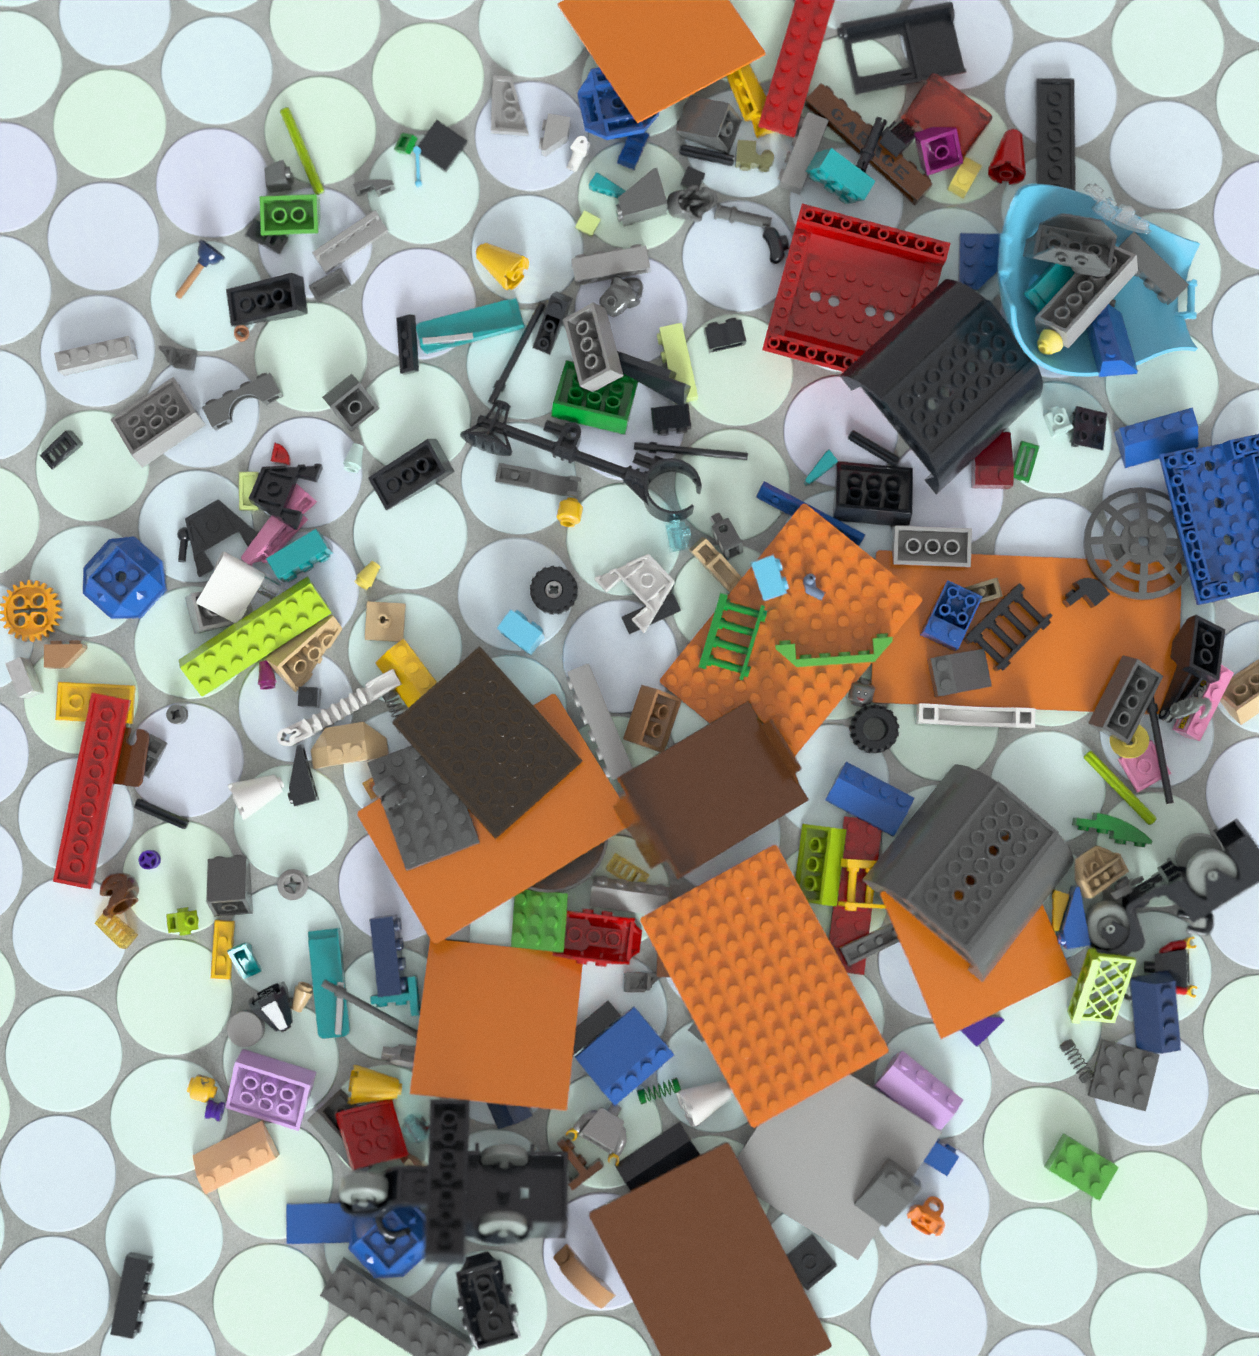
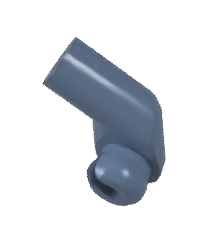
[803,574,825,600]

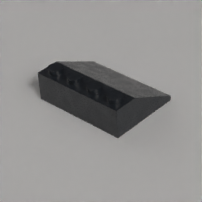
[833,461,913,526]

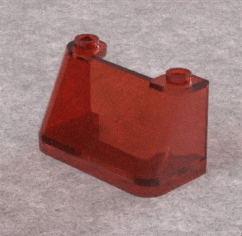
[901,73,992,160]

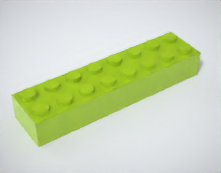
[178,576,331,697]

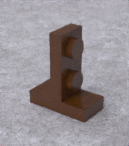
[557,1136,604,1191]

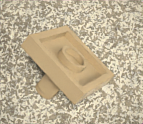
[365,601,406,642]

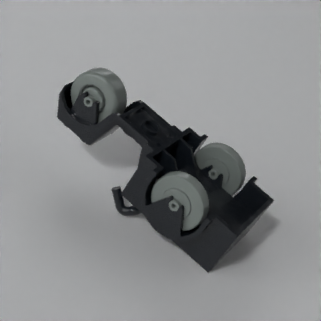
[1085,818,1259,962]

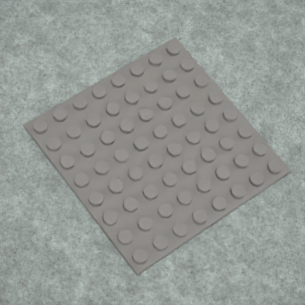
[737,1074,942,1260]

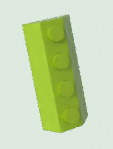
[795,824,847,906]

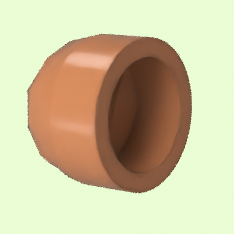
[234,325,249,342]

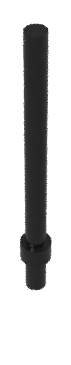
[488,301,546,405]
[634,442,748,460]
[1146,696,1174,804]

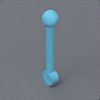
[413,146,422,187]

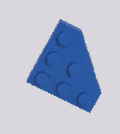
[958,233,1000,291]

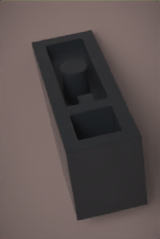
[288,744,319,807]

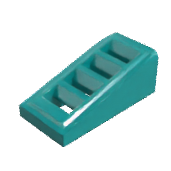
[589,172,626,199]
[804,449,838,486]

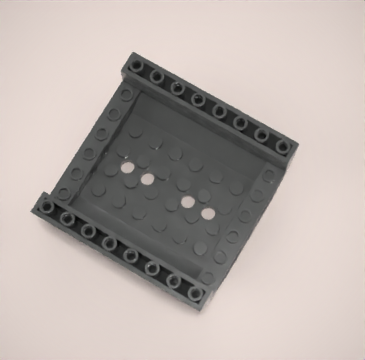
[862,764,1074,982]

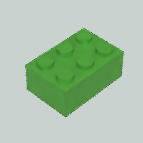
[1044,1133,1119,1201]

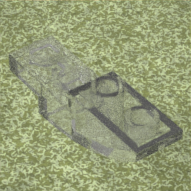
[1083,183,1151,234]

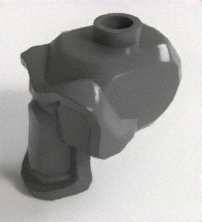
[667,185,718,222]
[599,276,643,317]

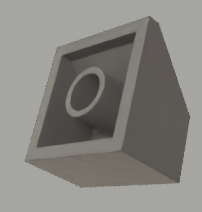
[322,374,380,432]

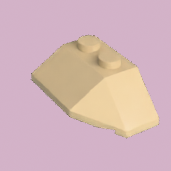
[311,722,389,769]
[1075,845,1129,899]

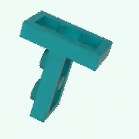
[370,975,420,1016]

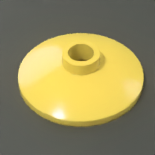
[1110,725,1149,758]

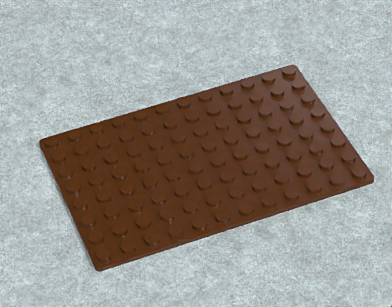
[589,1142,832,1356]

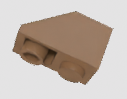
[44,640,87,669]

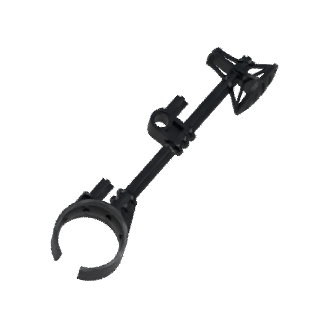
[460,400,702,522]

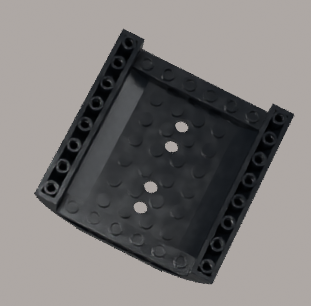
[840,279,1043,495]

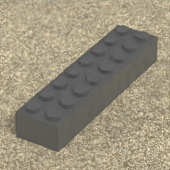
[319,1257,474,1356]

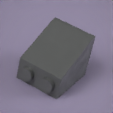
[676,96,742,154]
[616,168,668,227]
[206,855,253,916]

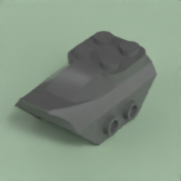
[1023,213,1117,277]

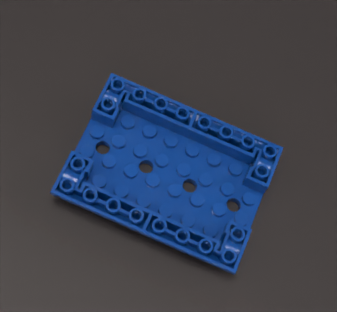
[1158,434,1259,605]

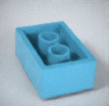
[751,555,789,601]
[497,610,545,655]

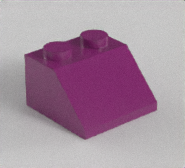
[914,127,963,176]

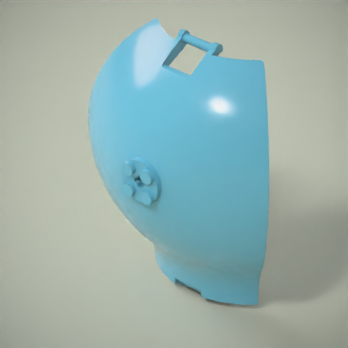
[998,184,1200,376]

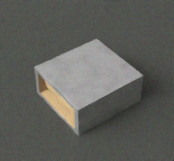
[5,657,44,699]

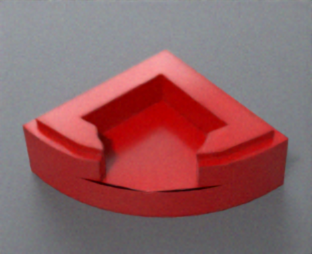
[271,442,291,466]

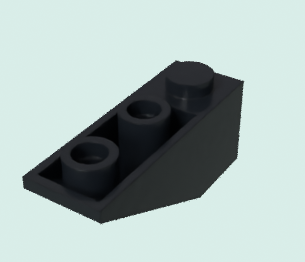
[532,291,573,355]

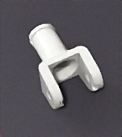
[566,136,590,173]

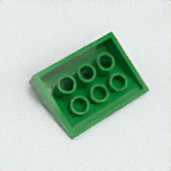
[551,360,638,435]

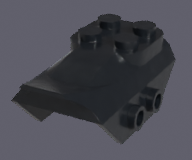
[456,1251,522,1351]

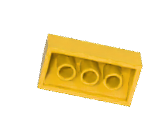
[375,639,438,708]

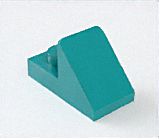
[227,942,262,979]

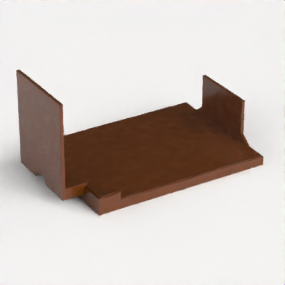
[613,701,809,879]

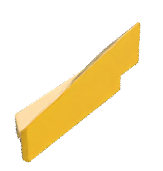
[726,64,774,138]

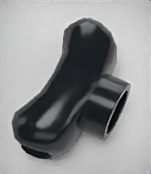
[763,227,789,264]

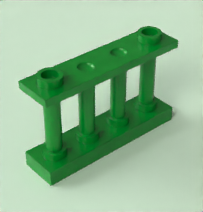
[698,593,768,680]

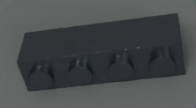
[110,1252,155,1339]

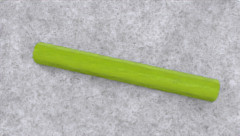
[280,107,324,195]
[1084,751,1157,825]

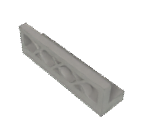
[312,210,388,273]

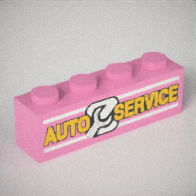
[1172,665,1234,741]

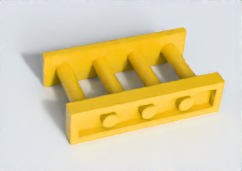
[838,859,886,911]

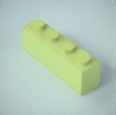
[656,323,698,405]

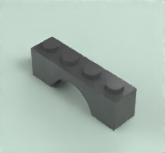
[202,373,283,431]

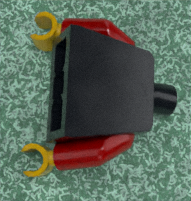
[1144,937,1198,998]

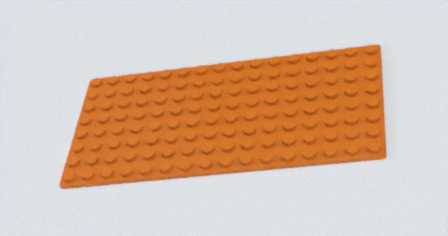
[871,550,1182,715]

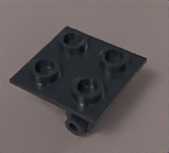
[1069,406,1107,451]

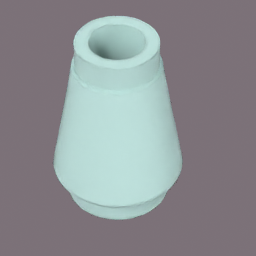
[343,443,363,473]

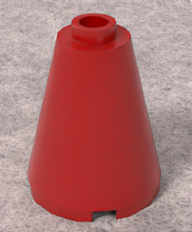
[988,129,1026,185]

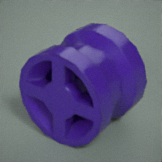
[138,850,161,870]
[204,1099,225,1122]

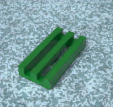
[1014,441,1040,483]

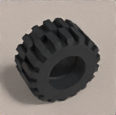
[849,705,900,753]

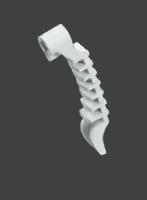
[277,669,402,746]

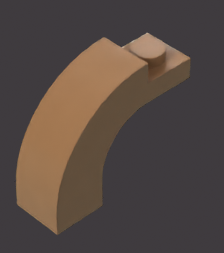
[552,1244,616,1309]

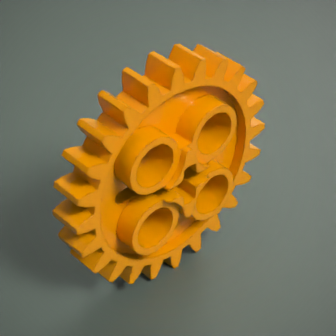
[0,580,63,642]

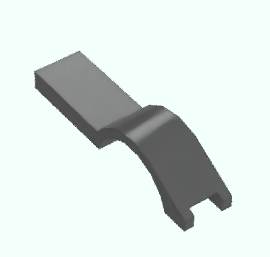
[495,463,582,497]

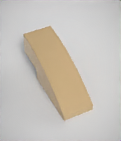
[689,537,742,593]

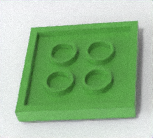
[511,889,568,952]

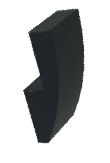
[245,219,289,254]

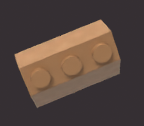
[623,685,682,753]

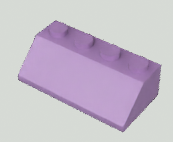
[874,1051,963,1130]

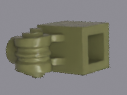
[735,140,774,172]

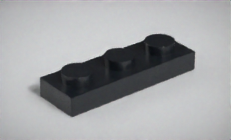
[396,314,419,375]
[621,594,681,635]

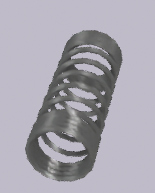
[382,689,404,733]
[1059,1039,1095,1083]

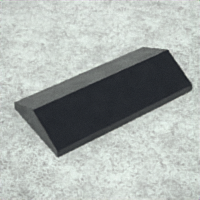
[614,1122,701,1191]

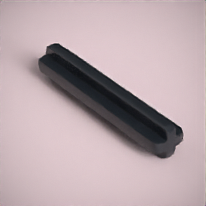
[679,144,735,166]
[848,430,900,466]
[134,799,189,829]

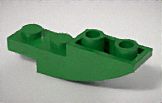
[1072,813,1152,848]

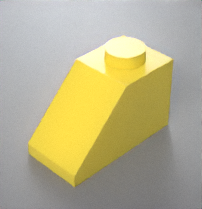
[947,157,982,199]

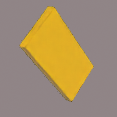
[55,682,136,724]

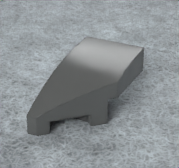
[624,972,662,992]

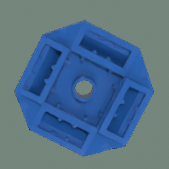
[577,67,659,140]
[83,536,167,619]
[349,1207,425,1278]

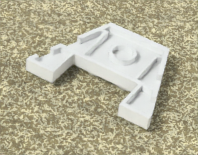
[594,554,675,633]

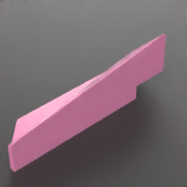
[241,484,317,566]

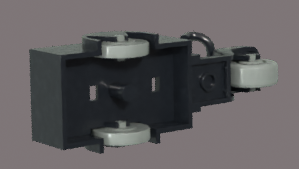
[339,1143,568,1245]

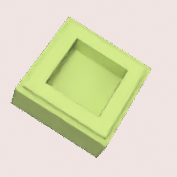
[575,210,601,237]

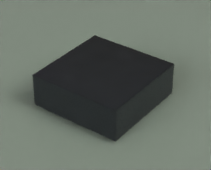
[680,166,706,188]

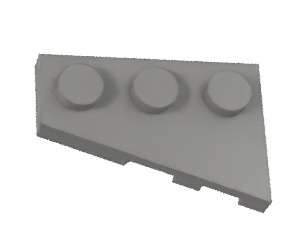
[491,75,529,136]

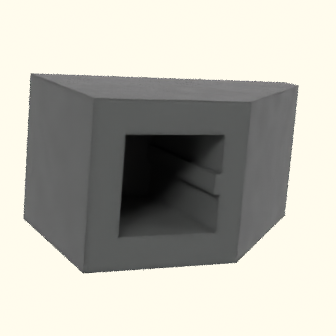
[264,160,294,193]

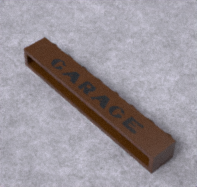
[804,83,933,205]

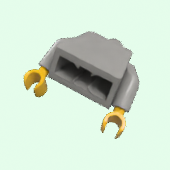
[566,1103,627,1165]

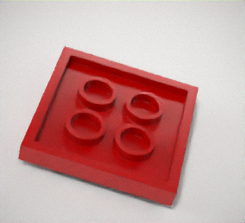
[335,1099,408,1171]

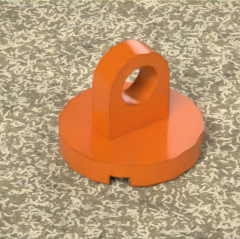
[907,1196,945,1236]

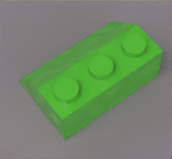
[259,194,321,235]

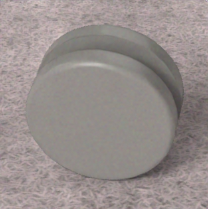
[227,1010,265,1047]

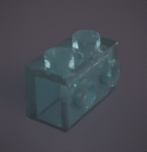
[665,520,691,553]

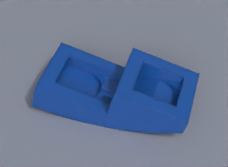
[617,132,650,170]

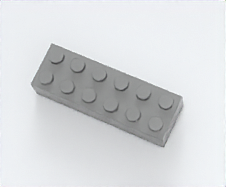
[1035,246,1138,348]
[566,663,633,780]

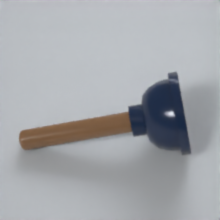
[175,239,225,299]

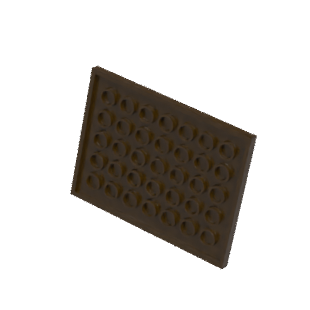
[392,646,583,839]

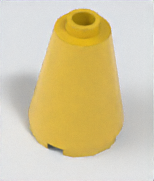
[476,243,529,291]
[348,1065,402,1104]

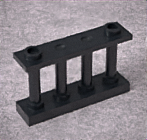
[963,583,1053,671]

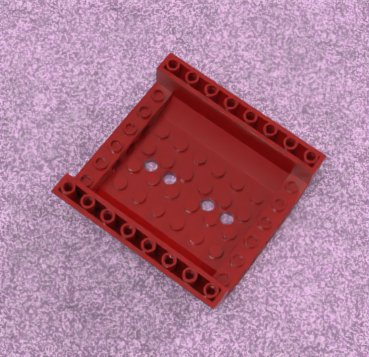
[762,203,951,372]

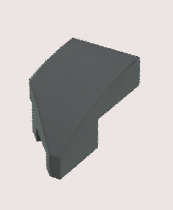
[158,345,197,371]

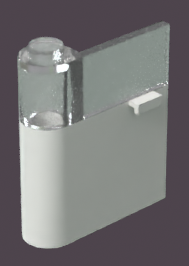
[196,551,287,623]

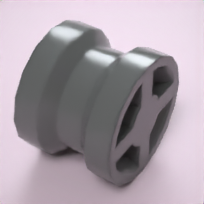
[166,705,188,725]

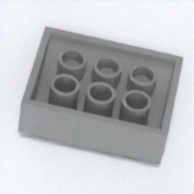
[110,377,205,468]

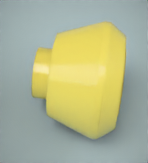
[1037,329,1063,355]

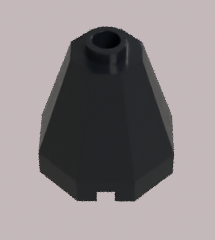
[248,982,293,1032]

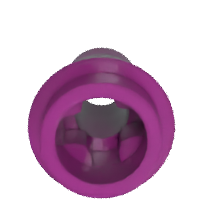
[258,660,277,690]

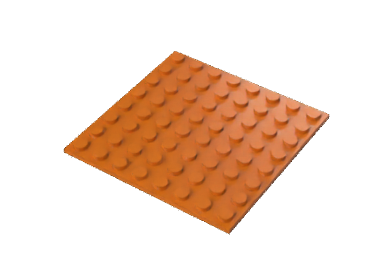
[557,0,766,124]
[880,834,1072,1039]
[409,939,583,1111]

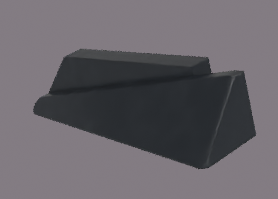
[617,351,691,406]

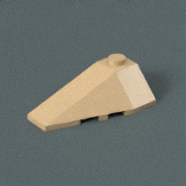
[266,615,342,692]

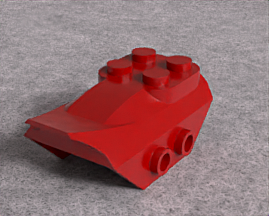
[553,908,642,967]

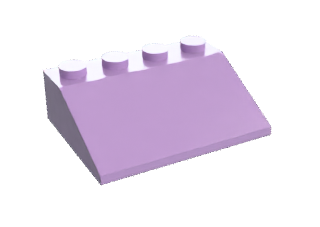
[225,1049,316,1131]

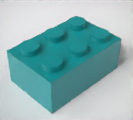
[805,148,876,204]
[266,529,333,583]

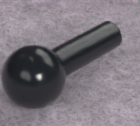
[177,527,190,563]

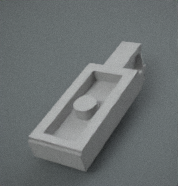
[381,1044,416,1067]

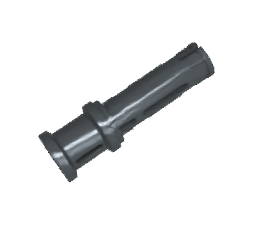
[714,202,772,228]

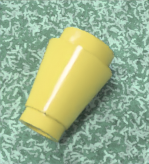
[354,561,381,590]

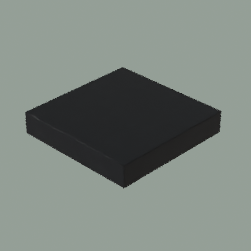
[418,119,468,172]
[787,1234,838,1291]

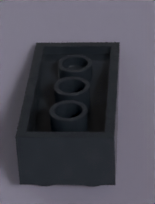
[226,273,308,327]
[368,439,455,511]

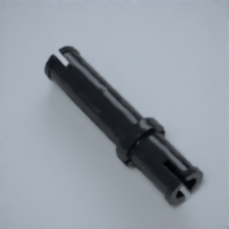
[856,117,887,173]

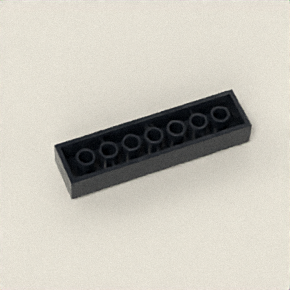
[424,1099,470,1264]

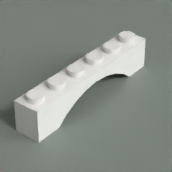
[916,703,1036,729]

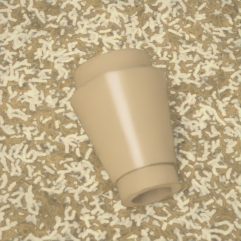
[291,982,313,1012]

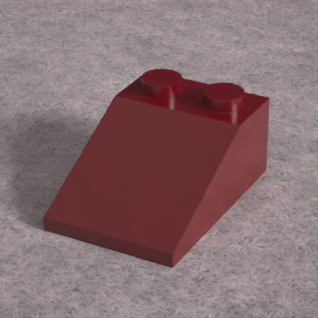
[971,432,1014,489]

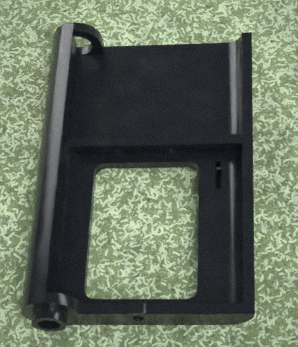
[837,1,966,95]

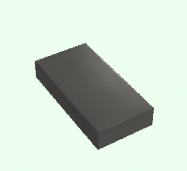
[308,268,351,304]

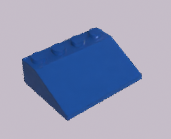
[575,1007,674,1106]

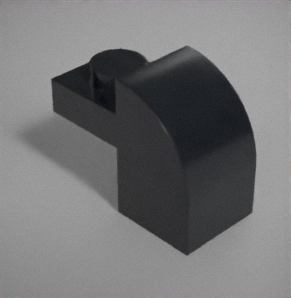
[1062,578,1110,608]

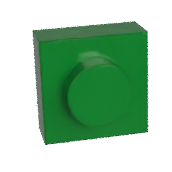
[394,133,418,155]

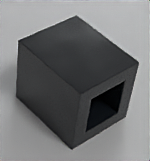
[297,687,321,708]

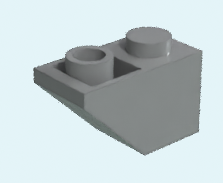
[539,113,571,156]

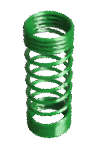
[637,1077,681,1105]

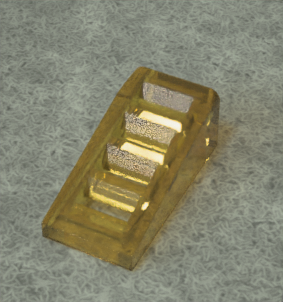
[606,853,650,883]
[94,913,138,949]

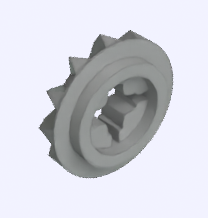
[277,869,309,900]

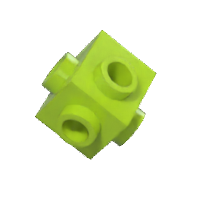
[166,907,199,936]

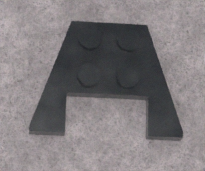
[249,464,323,530]
[185,499,258,577]

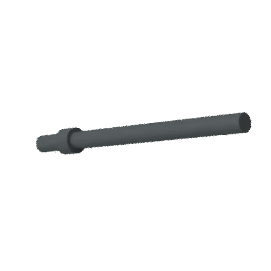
[321,979,418,1039]

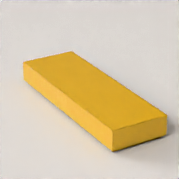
[211,920,235,979]

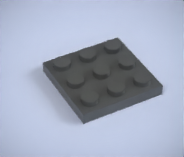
[1088,1039,1160,1112]

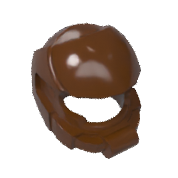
[100,873,139,918]

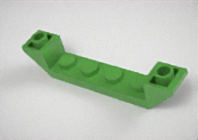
[775,633,893,667]

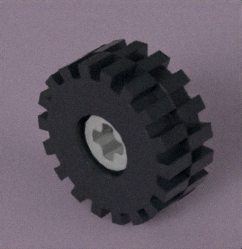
[530,566,578,615]

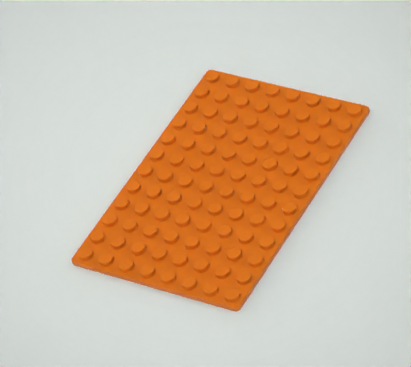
[660,504,922,756]
[357,694,625,944]
[640,845,889,1127]

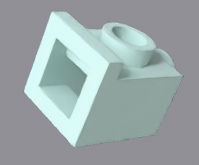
[1044,406,1073,438]

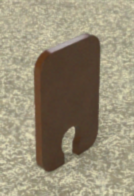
[114,727,150,787]

